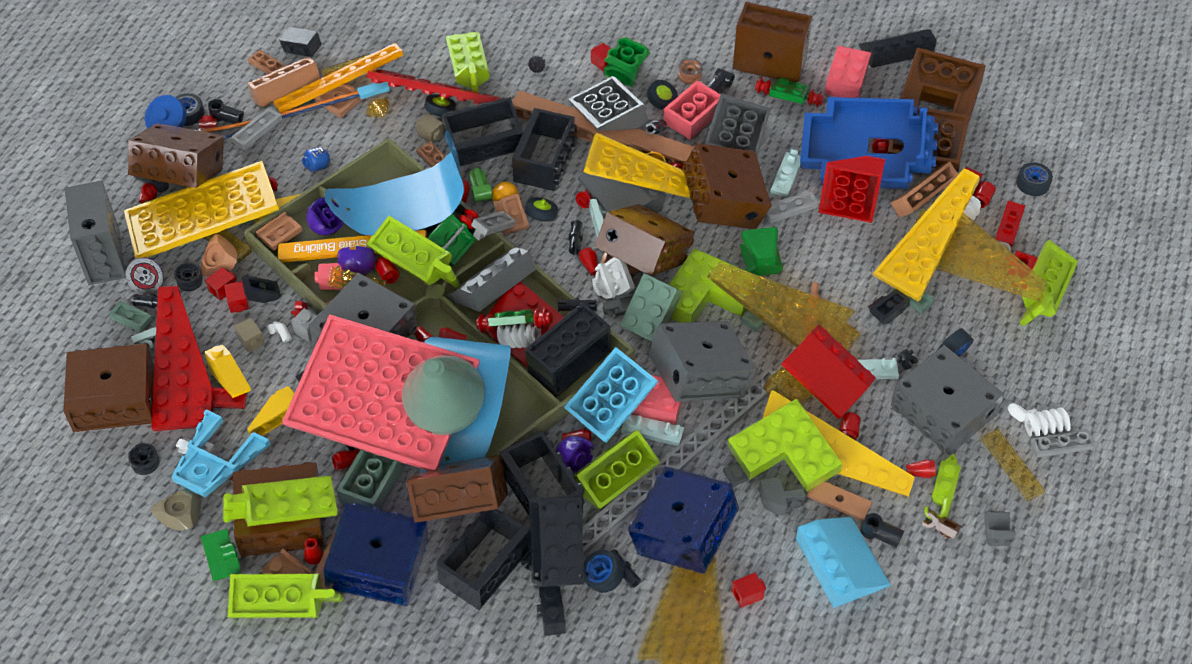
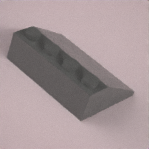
[568,76,649,131]
[705,94,771,156]
[578,173,666,213]
[446,247,536,312]

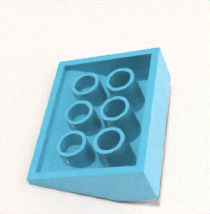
[564,347,658,443]
[796,517,891,608]

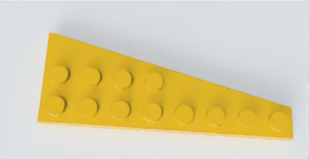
[583,133,690,198]
[873,168,980,302]
[762,390,915,497]

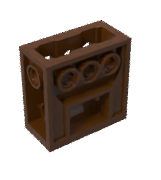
[900,47,986,128]

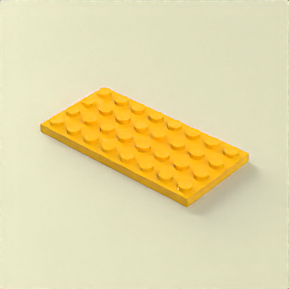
[124,161,279,259]

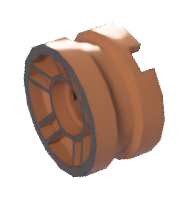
[678,58,702,84]

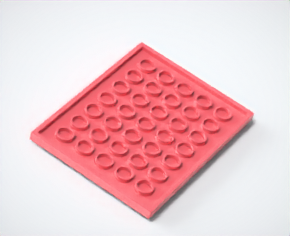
[282,314,480,471]

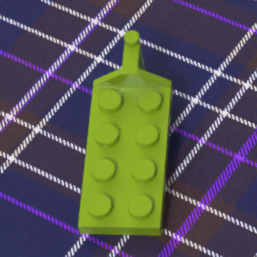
[446,32,490,101]
[366,216,460,288]
[1019,240,1078,326]
[223,475,338,526]
[228,574,344,618]

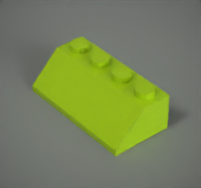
[574,429,661,510]

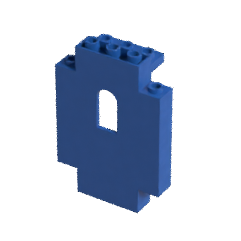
[800,97,938,189]

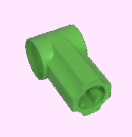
[469,168,492,202]

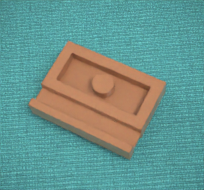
[493,194,530,236]
[256,212,302,251]
[261,549,313,574]

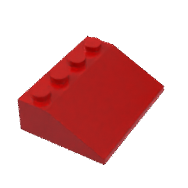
[818,156,885,223]
[485,281,564,368]
[781,324,876,419]

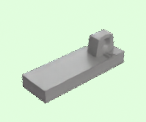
[231,107,283,152]
[471,211,517,240]

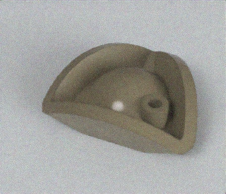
[151,488,200,531]

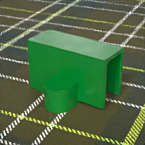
[200,529,242,581]

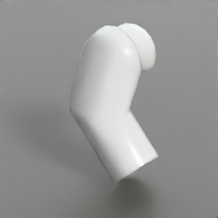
[267,321,292,343]
[1008,403,1037,422]

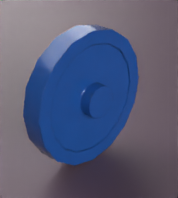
[144,95,187,129]

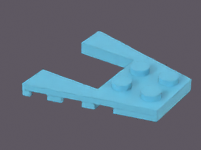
[171,409,271,497]

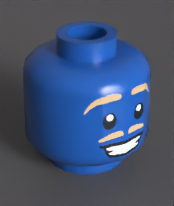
[302,147,330,172]

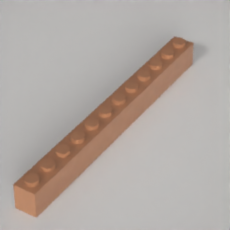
[512,90,695,165]

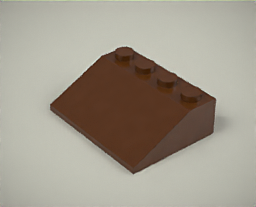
[888,107,970,172]

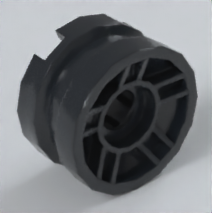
[174,262,203,291]
[128,443,160,475]

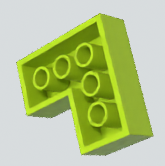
[669,248,761,323]
[728,398,842,492]

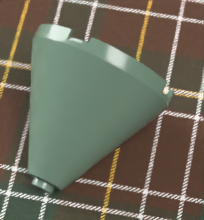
[402,355,485,435]

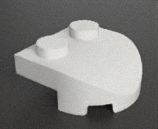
[592,257,635,299]

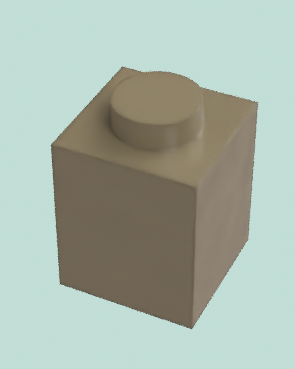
[416,113,444,143]
[234,318,265,352]

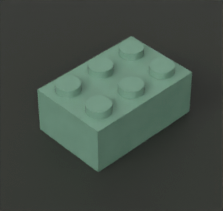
[620,273,683,341]
[337,449,403,517]

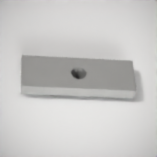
[1030,429,1095,458]

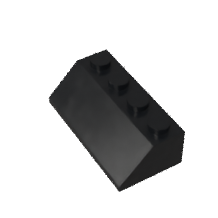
[859,29,937,68]

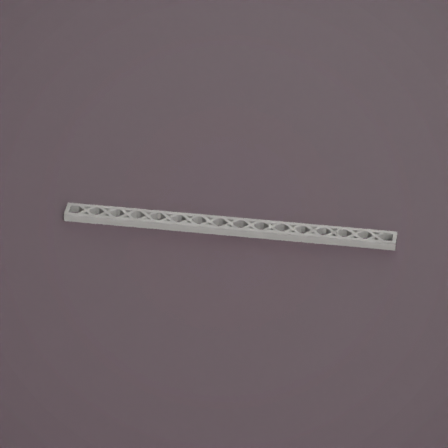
[583,367,783,555]

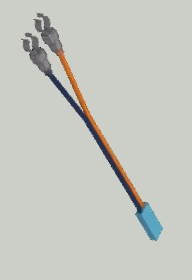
[197,82,390,140]

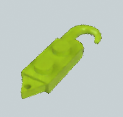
[924,454,961,521]

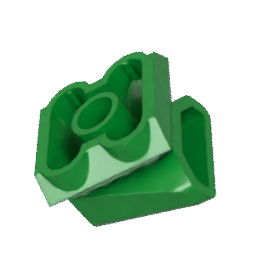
[603,37,651,87]
[740,227,783,276]

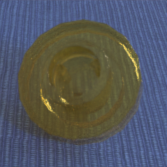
[365,97,390,118]

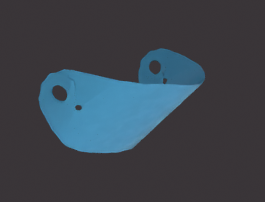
[325,130,464,236]
[424,337,511,464]

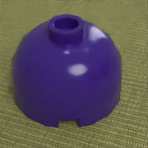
[306,197,344,236]
[338,246,375,279]
[556,436,594,474]

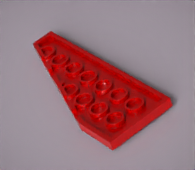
[367,68,501,105]
[151,286,214,431]

